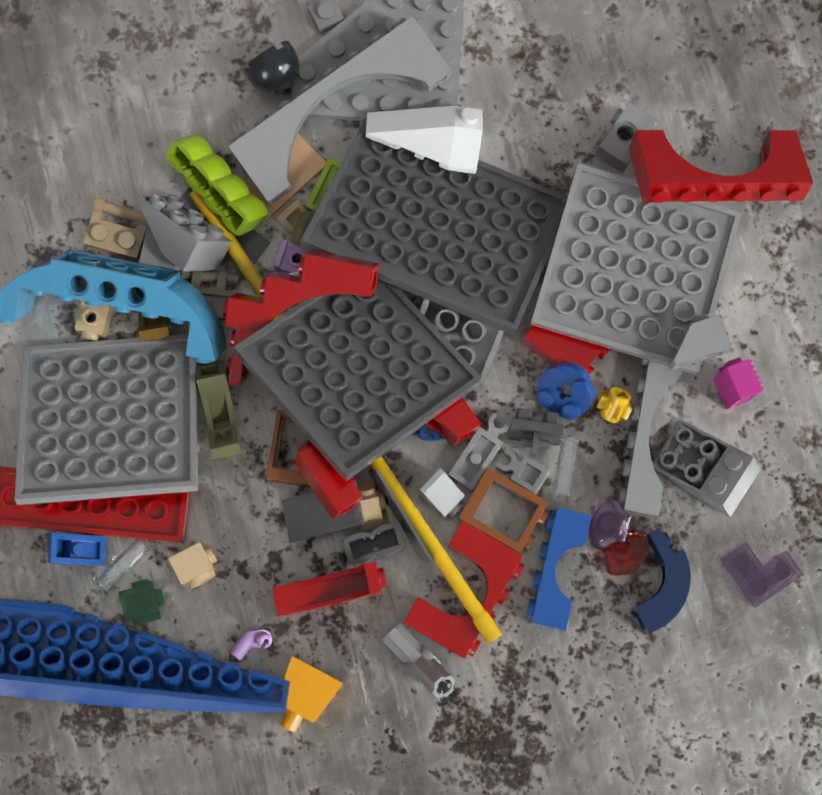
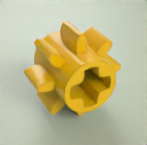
[596,387,634,423]

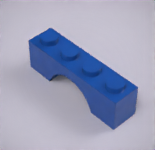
[526,507,592,631]

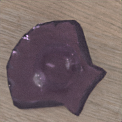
[588,496,632,550]

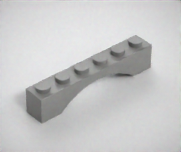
[617,358,683,519]

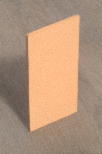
[244,134,326,230]

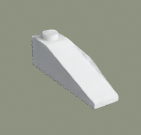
[365,106,483,174]

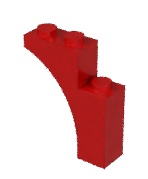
[272,561,387,617]

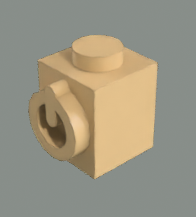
[168,540,217,589]

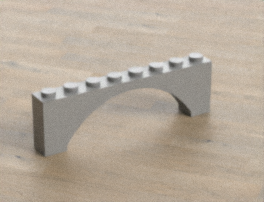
[228,16,452,205]

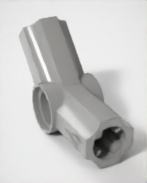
[382,623,456,698]

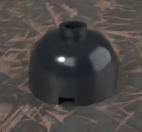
[243,40,300,94]

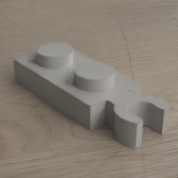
[448,413,510,492]

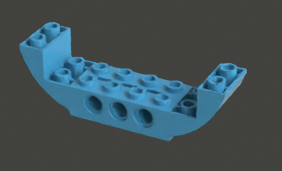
[0,249,227,363]

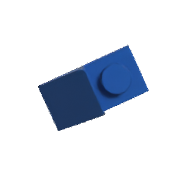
[48,533,106,566]

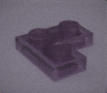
[721,542,804,607]

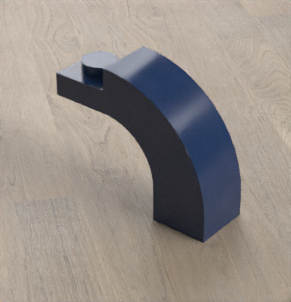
[631,528,691,635]

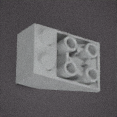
[136,194,232,271]
[653,420,761,517]

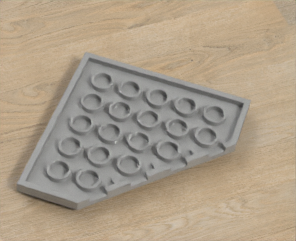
[291,0,464,121]

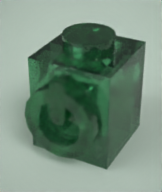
[118,579,166,626]

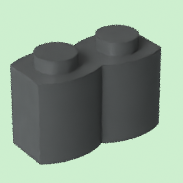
[342,523,405,566]

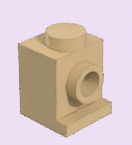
[75,300,114,341]
[357,482,390,531]

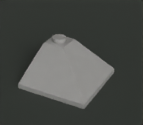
[420,298,504,393]

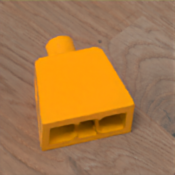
[279,656,343,733]

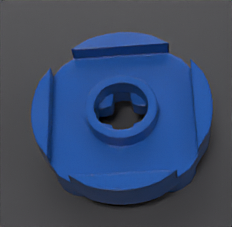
[537,361,595,420]

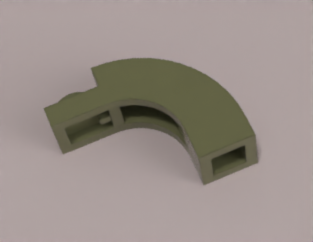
[196,360,242,459]

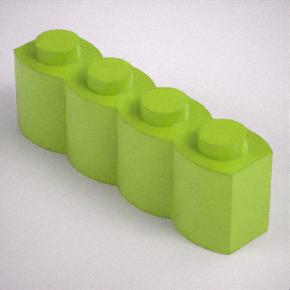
[165,133,269,236]

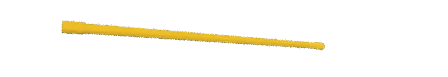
[189,190,502,644]

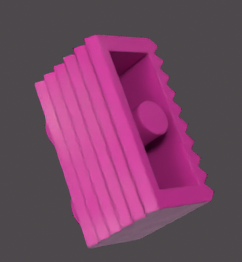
[713,357,764,409]

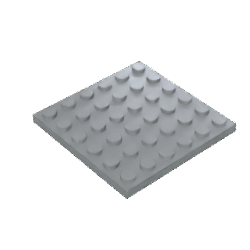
[530,163,742,375]
[15,334,198,505]

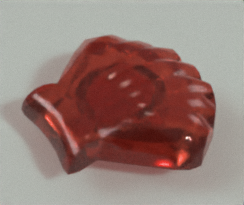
[596,525,649,576]

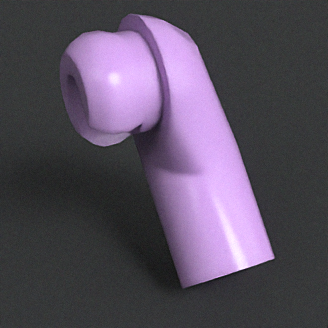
[229,629,273,660]

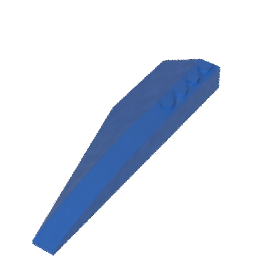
[0,598,290,712]

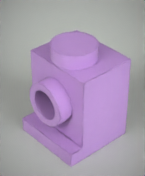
[273,239,311,274]

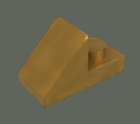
[138,311,173,341]

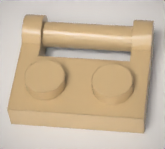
[83,197,148,261]

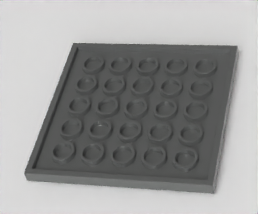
[233,279,482,481]

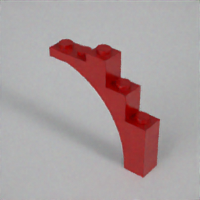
[223,250,380,386]

